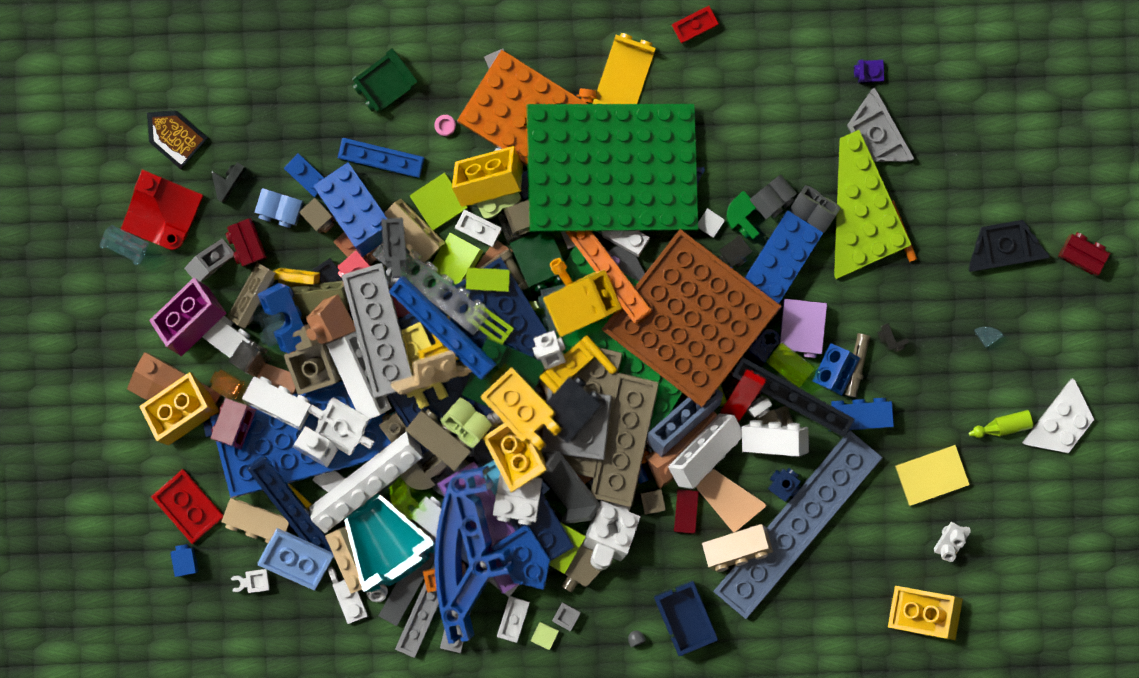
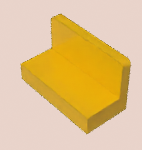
[273,268,320,287]

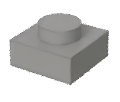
[552,602,581,631]

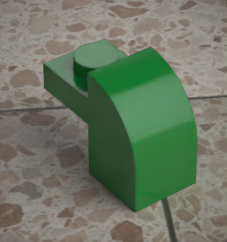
[726,191,759,240]

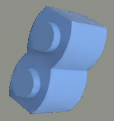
[255,188,304,228]

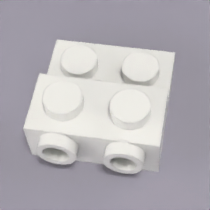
[493,472,542,525]

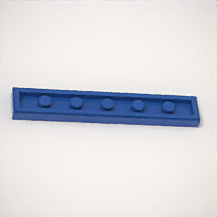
[389,276,496,380]

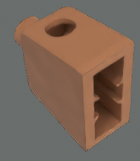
[306,295,356,344]

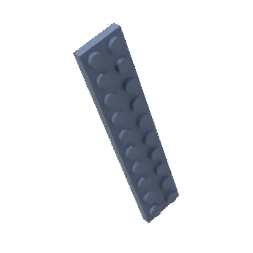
[713,430,882,619]

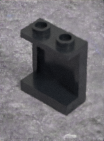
[546,376,604,443]

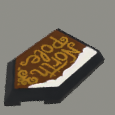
[147,110,208,169]

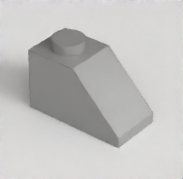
[184,239,234,282]

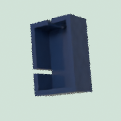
[654,580,718,656]

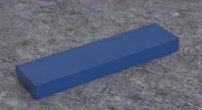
[338,138,424,178]

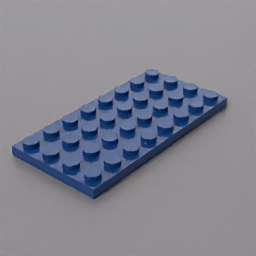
[210,381,391,499]

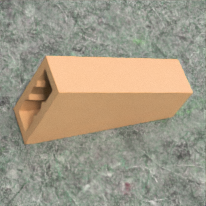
[696,469,766,533]

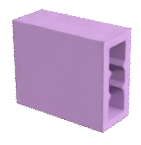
[778,299,827,358]

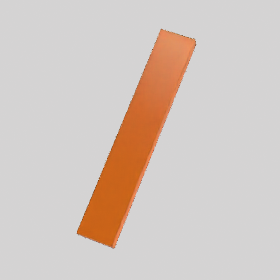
[566,231,652,325]

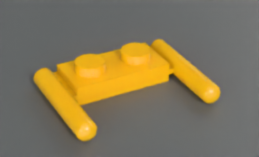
[539,335,617,393]

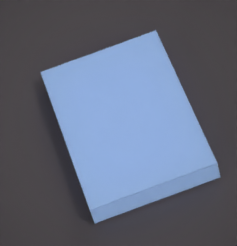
[258,528,334,591]

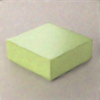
[531,622,559,650]

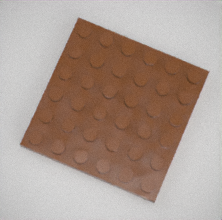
[601,229,781,408]

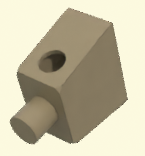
[562,544,601,593]

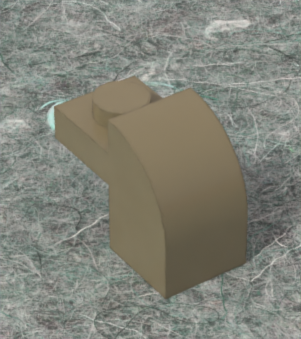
[400,455,447,490]

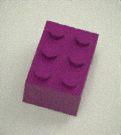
[149,277,227,357]

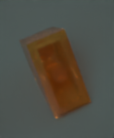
[210,369,245,400]

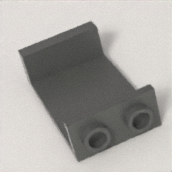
[541,450,601,524]

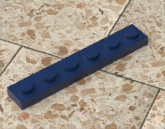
[247,455,332,552]

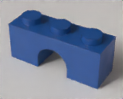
[257,283,305,354]

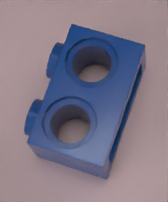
[812,343,860,396]

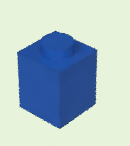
[170,544,198,577]

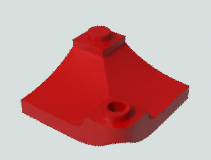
[121,170,204,250]

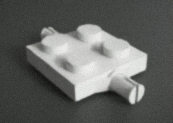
[308,397,374,455]

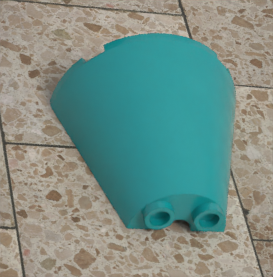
[344,493,435,592]

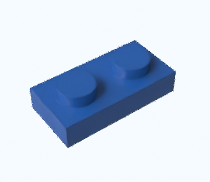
[284,154,324,197]

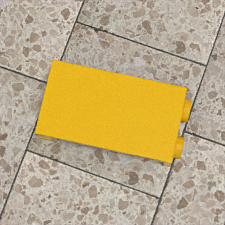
[592,33,656,104]

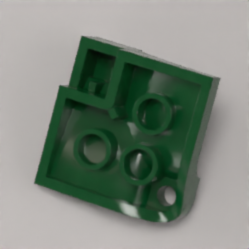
[462,337,545,408]

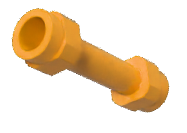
[550,258,573,286]

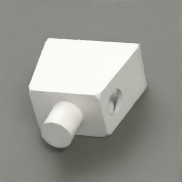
[293,427,338,468]

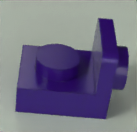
[854,60,884,83]

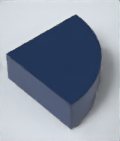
[204,418,213,437]

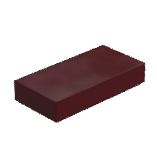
[674,489,699,533]

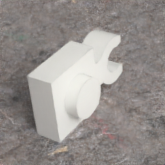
[231,569,270,593]

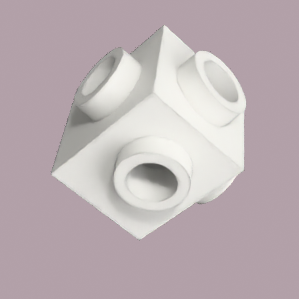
[533,331,565,369]

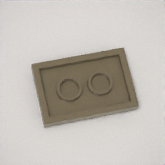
[227,263,275,329]

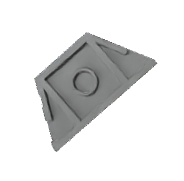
[847,88,914,162]

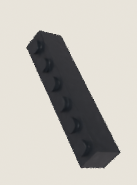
[731,357,855,437]

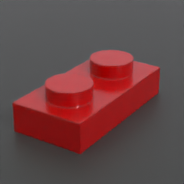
[671,6,719,44]

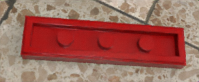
[720,370,766,423]

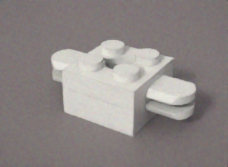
[582,500,640,570]

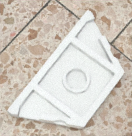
[1022,378,1094,453]

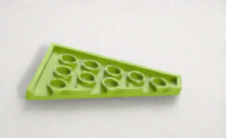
[834,130,911,279]

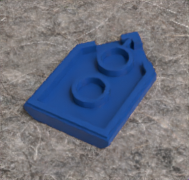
[491,525,550,589]

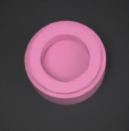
[435,115,456,136]

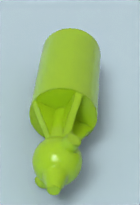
[969,410,1033,438]

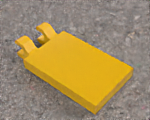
[480,367,561,450]

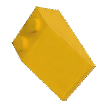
[482,423,547,493]
[888,586,963,640]

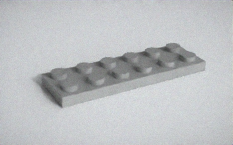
[341,263,413,398]

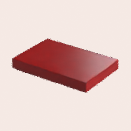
[151,469,224,544]

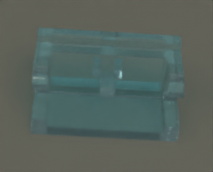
[99,225,149,265]

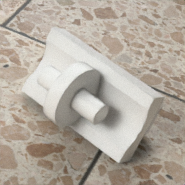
[934,522,970,562]

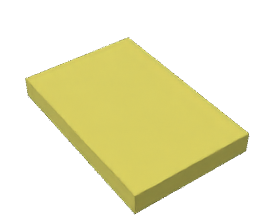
[895,445,969,506]

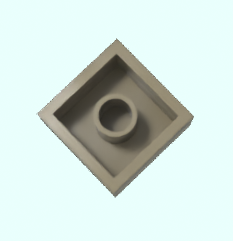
[284,341,342,395]

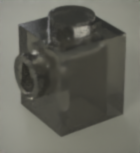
[718,235,752,268]

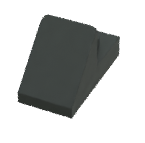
[212,162,247,203]

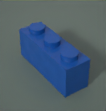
[828,398,894,431]

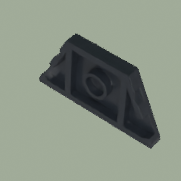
[968,220,1050,272]

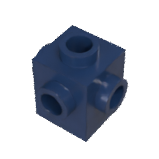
[767,468,801,502]

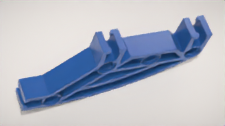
[435,466,514,644]

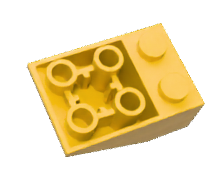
[543,270,622,337]

